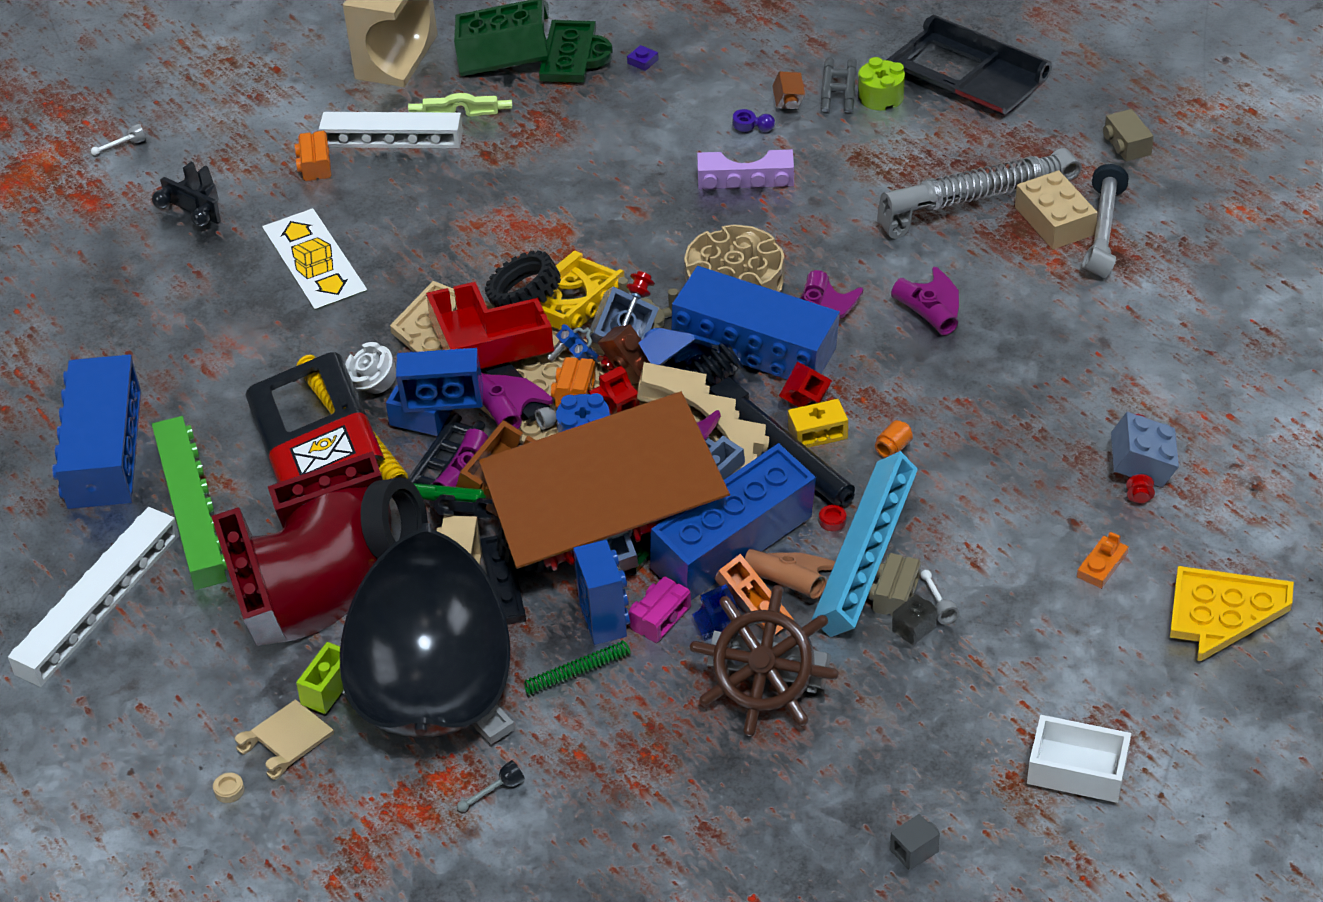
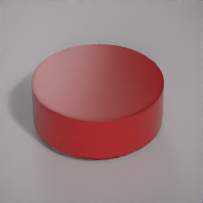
[819,505,847,531]

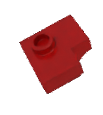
[779,361,832,407]
[588,366,640,415]

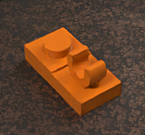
[1077,532,1129,589]

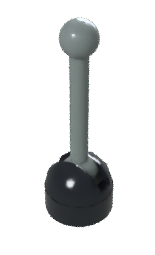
[457,760,525,812]

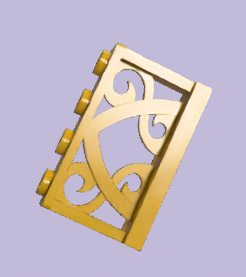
[540,250,624,330]

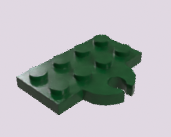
[539,20,613,83]

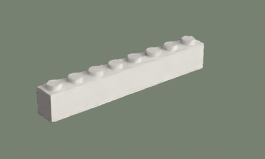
[8,507,180,687]

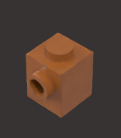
[772,71,805,109]

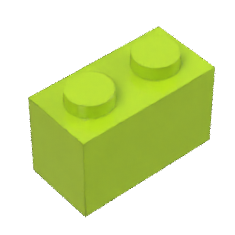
[296,642,344,714]

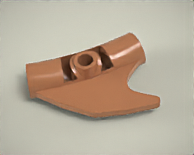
[745,549,836,599]

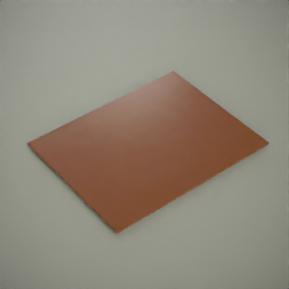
[479,391,730,569]

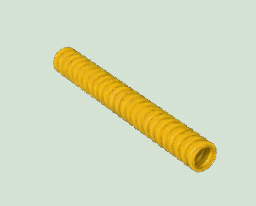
[296,355,408,480]

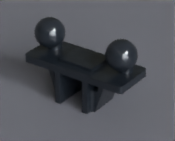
[152,161,221,227]

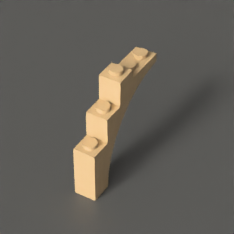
[637,362,769,469]

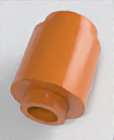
[875,420,913,458]

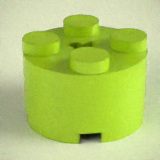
[858,57,905,111]

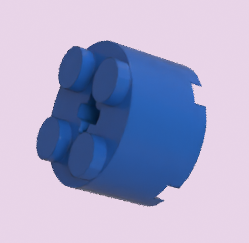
[556,393,610,433]

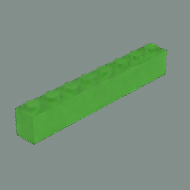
[152,416,228,590]

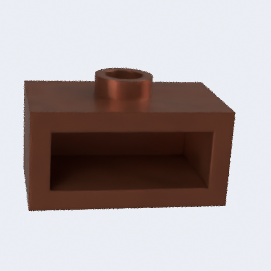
[597,324,650,383]

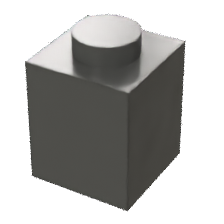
[890,814,940,871]

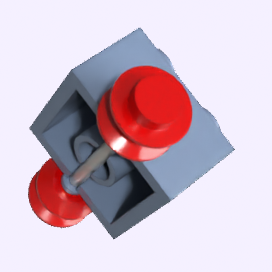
[590,271,659,370]
[1111,412,1179,503]

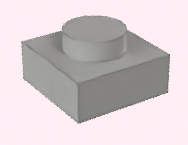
[474,705,515,745]

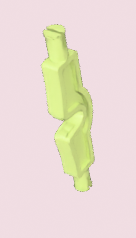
[408,93,512,117]

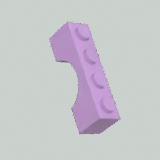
[697,149,794,189]

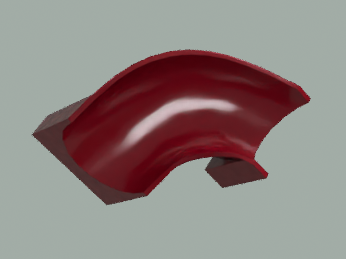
[211,451,392,646]

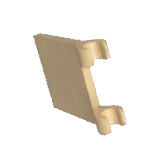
[235,699,334,780]

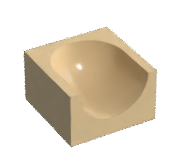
[343,0,438,87]

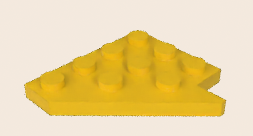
[1170,566,1294,661]

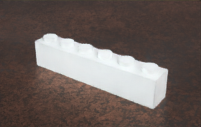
[319,112,463,148]

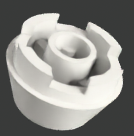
[345,342,396,394]

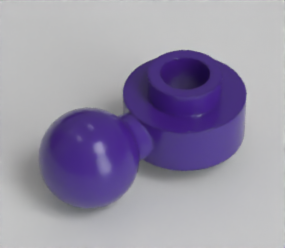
[732,109,775,132]

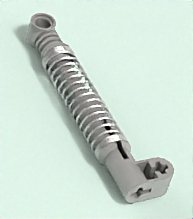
[877,148,1082,239]

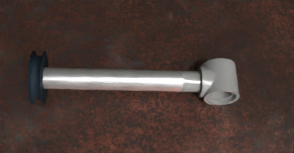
[1081,164,1129,279]

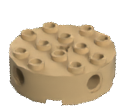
[684,225,785,292]

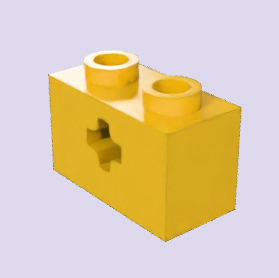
[788,399,848,448]

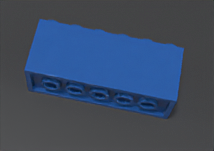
[671,265,840,380]
[52,354,141,509]
[650,443,816,600]

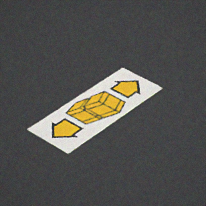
[262,208,367,309]

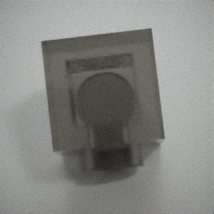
[892,594,937,646]

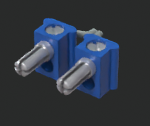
[546,324,600,363]

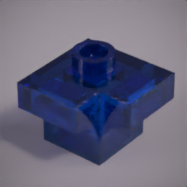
[692,584,739,641]

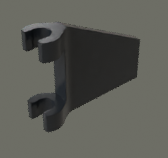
[429,494,493,519]

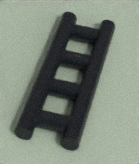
[408,413,485,485]

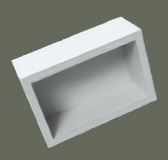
[1027,715,1131,803]

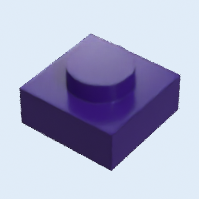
[627,45,659,71]

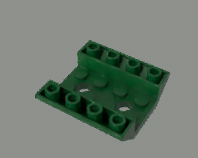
[454,0,549,76]

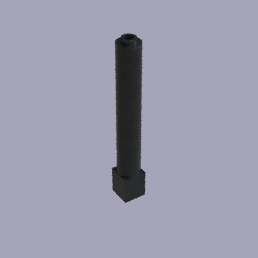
[709,377,855,507]

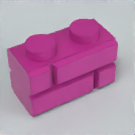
[629,576,691,643]

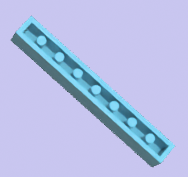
[812,451,918,637]

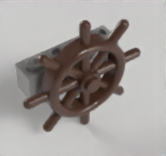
[690,585,839,736]

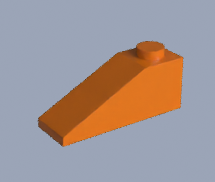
[714,554,794,635]

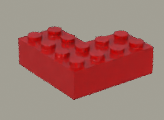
[426,282,554,368]

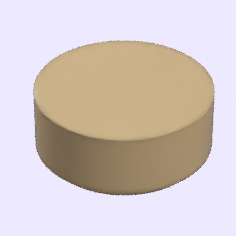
[213,773,244,803]

